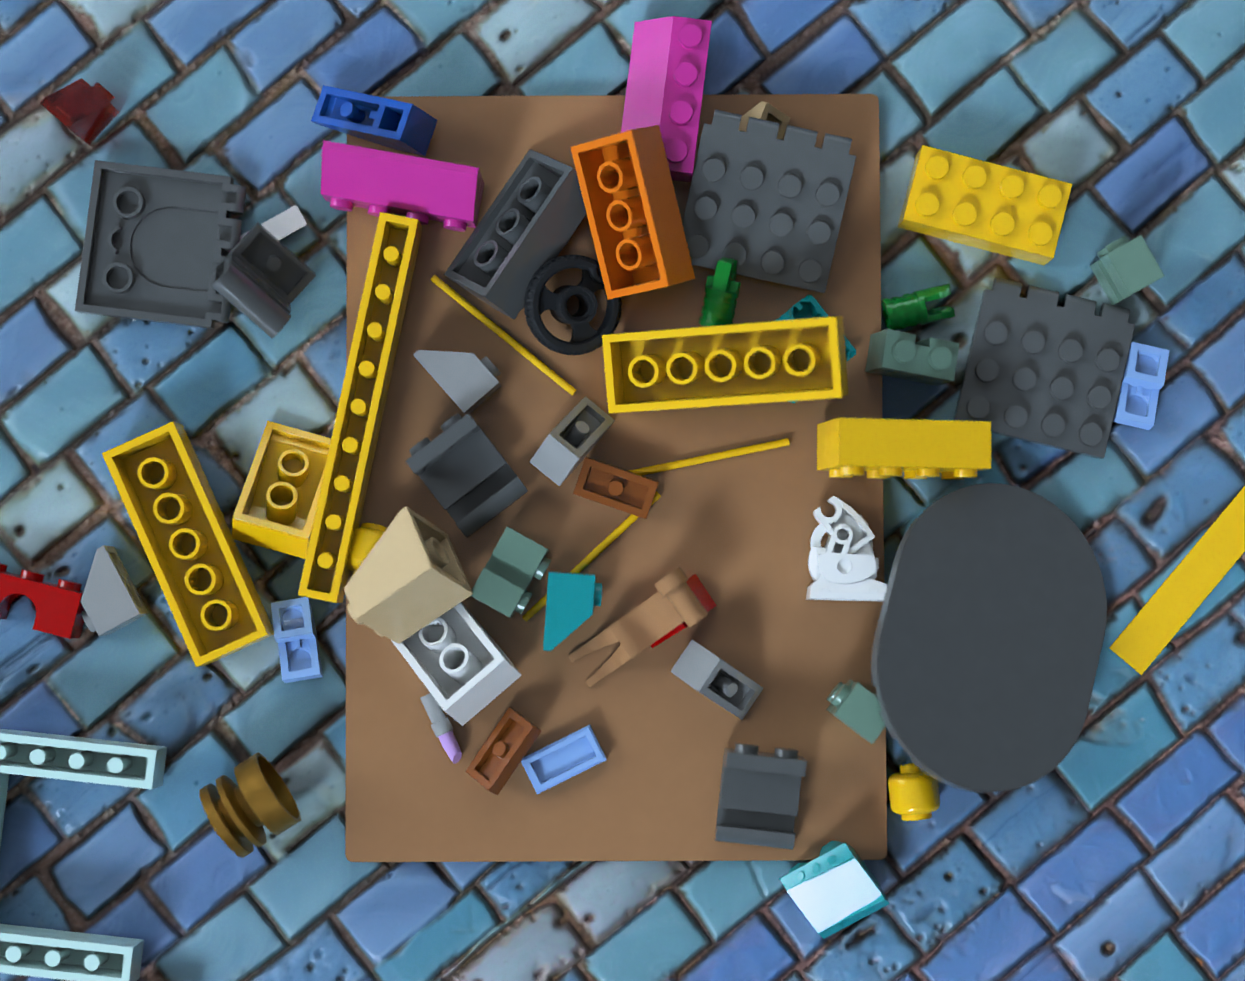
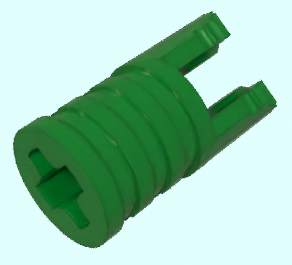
[881,284,955,330]

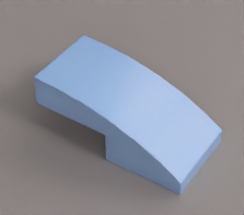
[1113,342,1169,430]
[271,597,323,683]

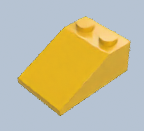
[232,421,331,559]

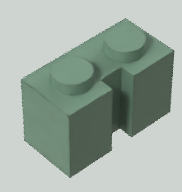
[1090,235,1164,305]
[865,329,960,386]
[471,527,552,618]
[826,679,886,744]

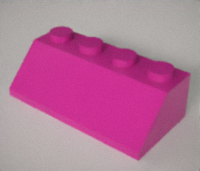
[621,16,712,183]
[321,140,484,232]

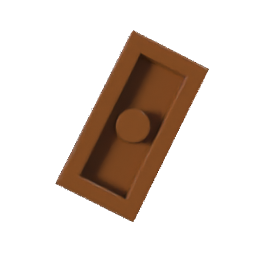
[573,456,659,519]
[465,707,542,795]

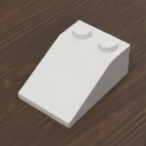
[390,602,522,726]

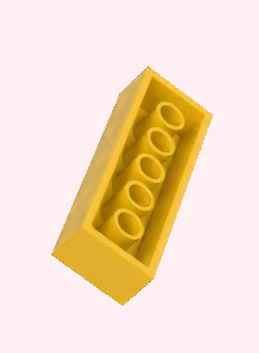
[602,315,849,414]
[102,421,274,667]

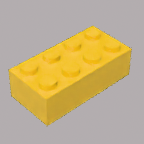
[897,145,1072,265]
[817,418,991,480]

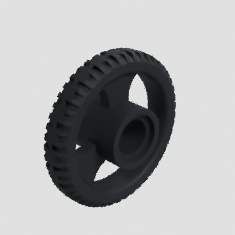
[524,255,622,355]

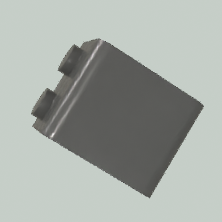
[211,222,316,338]
[406,413,528,538]
[715,743,807,850]

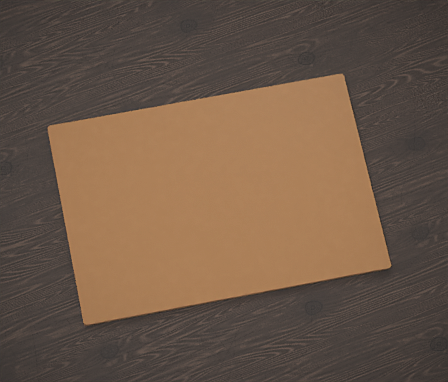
[345,94,887,862]

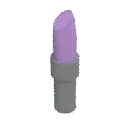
[420,693,462,764]

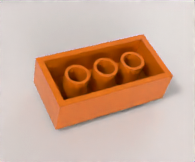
[570,125,696,300]

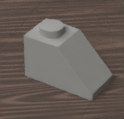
[413,350,501,414]
[530,396,615,486]
[81,545,149,636]
[670,640,764,720]

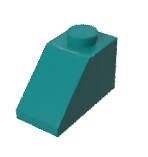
[543,571,602,651]

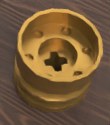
[199,752,301,858]

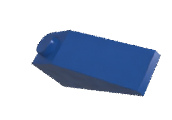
[311,85,438,156]

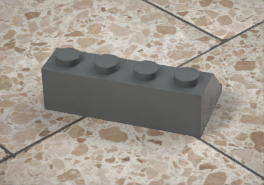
[444,149,587,319]

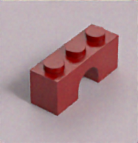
[0,563,85,639]

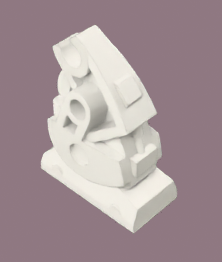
[806,496,887,602]

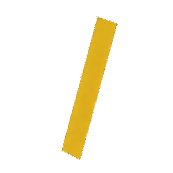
[1109,486,1245,675]

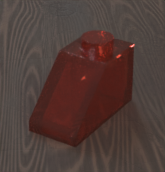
[40,78,119,146]

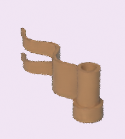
[568,567,708,688]

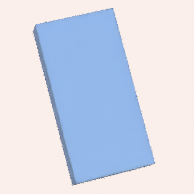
[521,724,607,795]

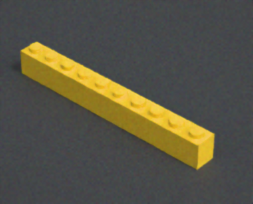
[298,212,423,603]

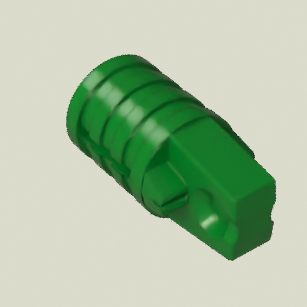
[698,257,741,326]

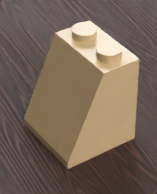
[344,506,473,644]

